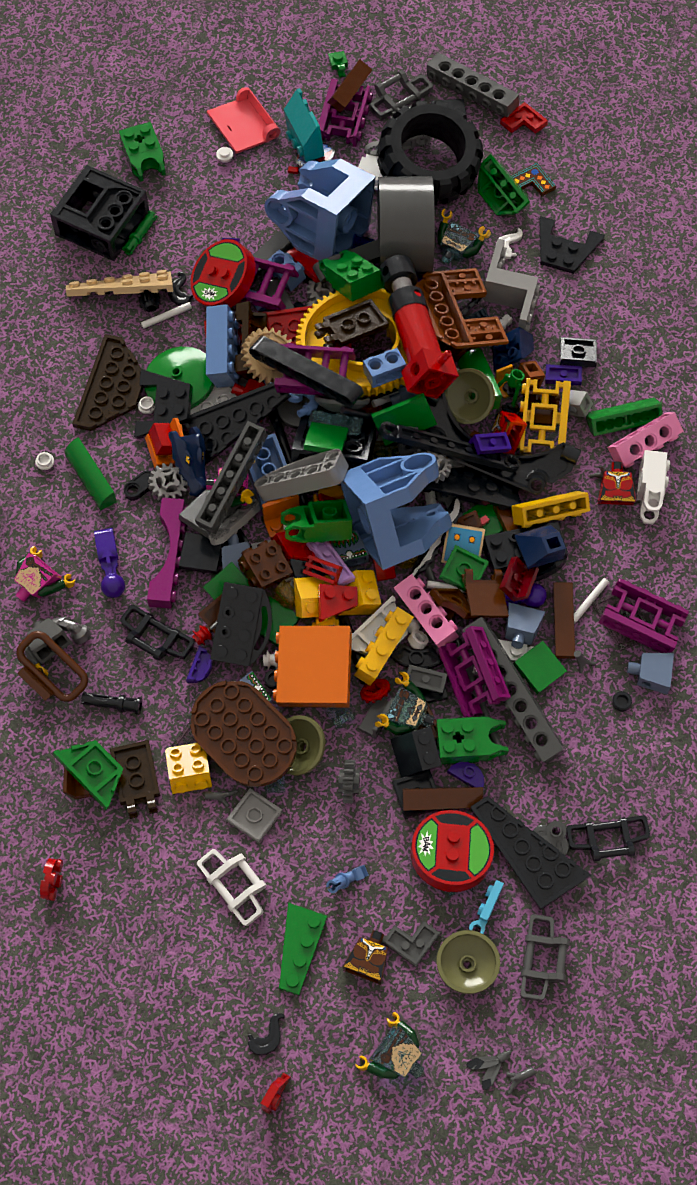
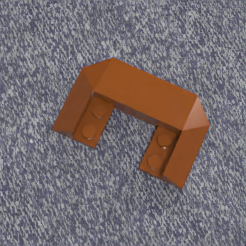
[415,268,509,349]

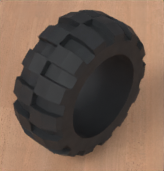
[377,100,483,206]

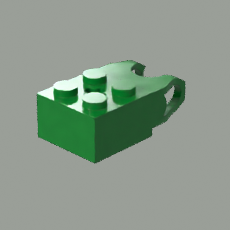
[119,122,166,182]
[319,250,382,302]
[281,499,352,543]
[436,717,509,765]

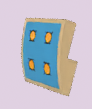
[441,523,485,563]

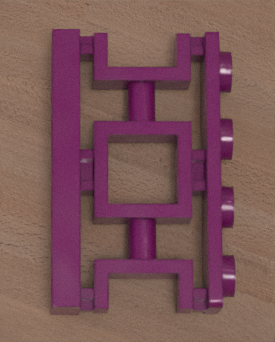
[319,78,373,147]
[598,578,689,653]
[438,626,511,718]

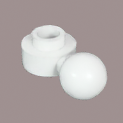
[407,618,429,650]

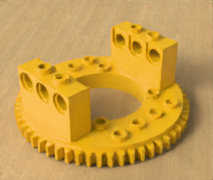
[296,289,408,397]

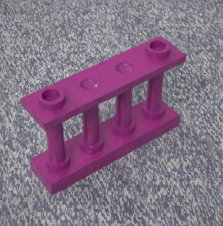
[241,257,299,311]
[274,343,356,396]

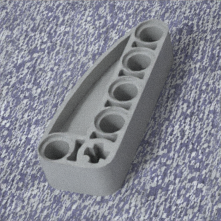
[254,449,349,501]

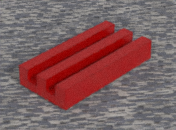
[302,555,343,585]

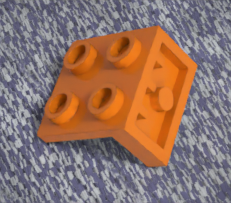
[262,494,300,540]

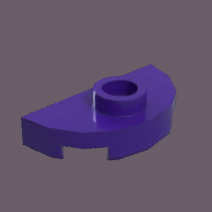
[186,646,213,683]
[447,762,484,787]

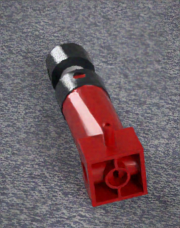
[379,255,459,399]

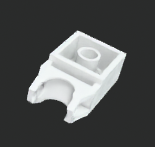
[637,450,670,525]

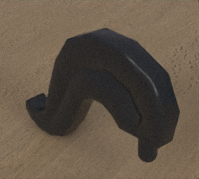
[168,271,193,306]
[248,1013,285,1055]

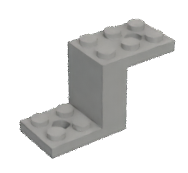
[483,239,540,332]

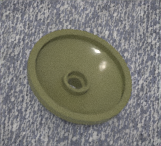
[443,368,495,424]
[287,715,325,776]
[436,930,500,994]

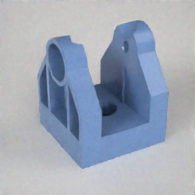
[264,158,376,260]
[340,452,452,570]

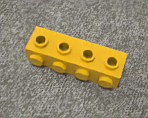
[511,491,590,528]
[354,606,414,686]

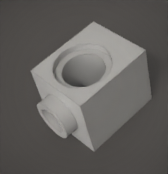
[561,390,593,417]

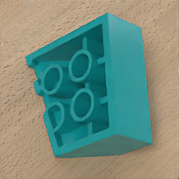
[284,88,325,162]

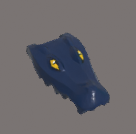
[168,426,206,497]

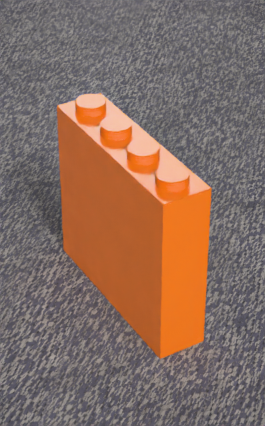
[273,626,352,708]

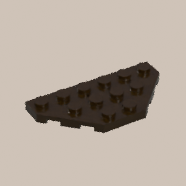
[72,334,143,431]

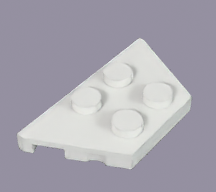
[352,595,408,655]

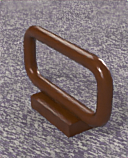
[16,631,88,702]

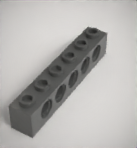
[427,52,519,117]
[195,421,268,535]

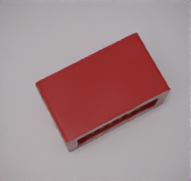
[149,423,172,455]

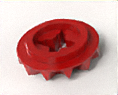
[360,679,391,703]

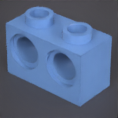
[268,249,306,291]
[363,348,407,388]

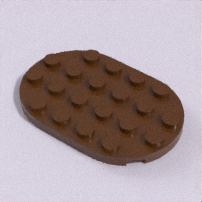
[190,681,297,787]

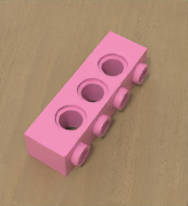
[607,412,684,468]
[393,574,459,648]

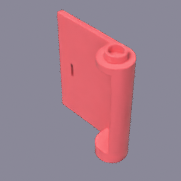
[207,87,280,154]

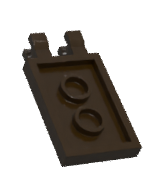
[314,299,389,347]
[110,740,160,819]

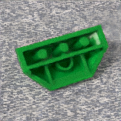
[478,154,530,216]

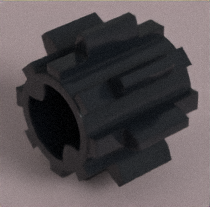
[138,290,161,312]

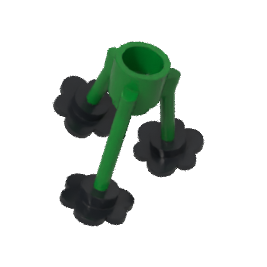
[497,369,525,415]

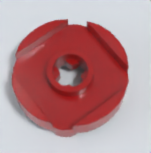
[40,858,63,901]

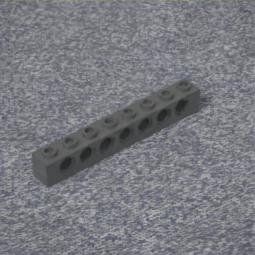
[462,617,567,764]

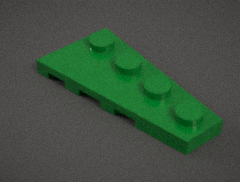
[279,903,327,996]

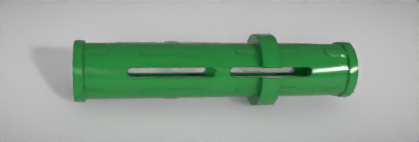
[122,211,158,255]

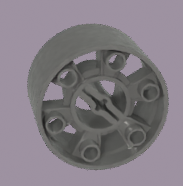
[377,176,435,274]

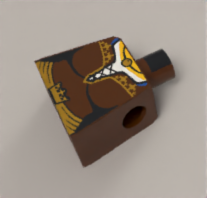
[343,930,388,985]

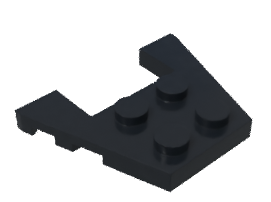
[539,216,605,274]
[134,370,193,439]

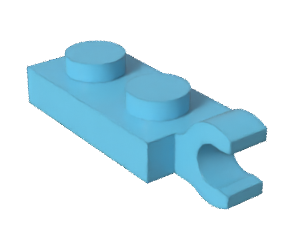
[469,880,504,934]

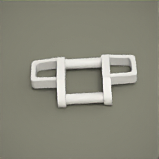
[197,849,267,926]

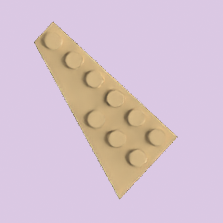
[66,270,173,297]

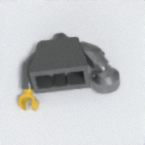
[25,617,91,676]

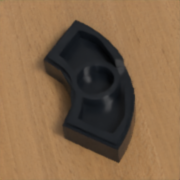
[390,643,443,669]

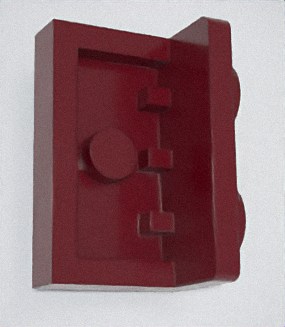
[499,556,539,602]

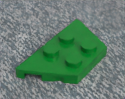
[53,740,123,810]

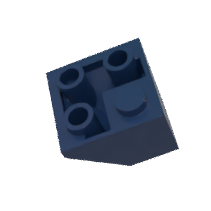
[492,327,534,372]
[514,525,566,569]

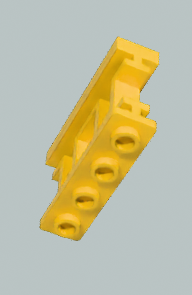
[517,378,571,454]

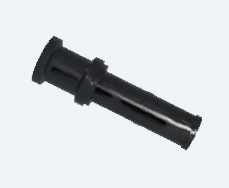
[81,692,143,715]

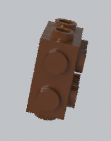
[238,539,293,589]

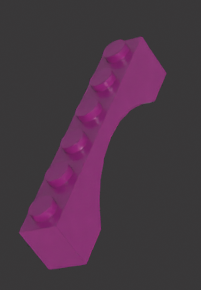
[147,498,187,609]

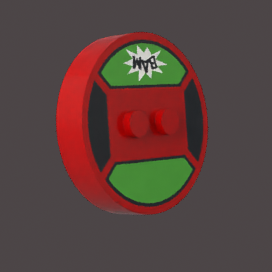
[190,239,256,308]
[410,810,494,892]

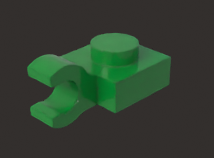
[328,51,348,78]

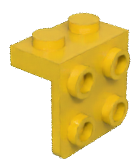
[165,743,212,794]

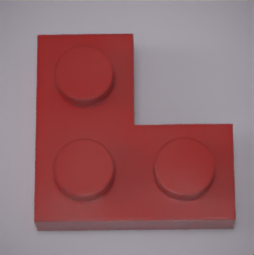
[500,102,548,134]

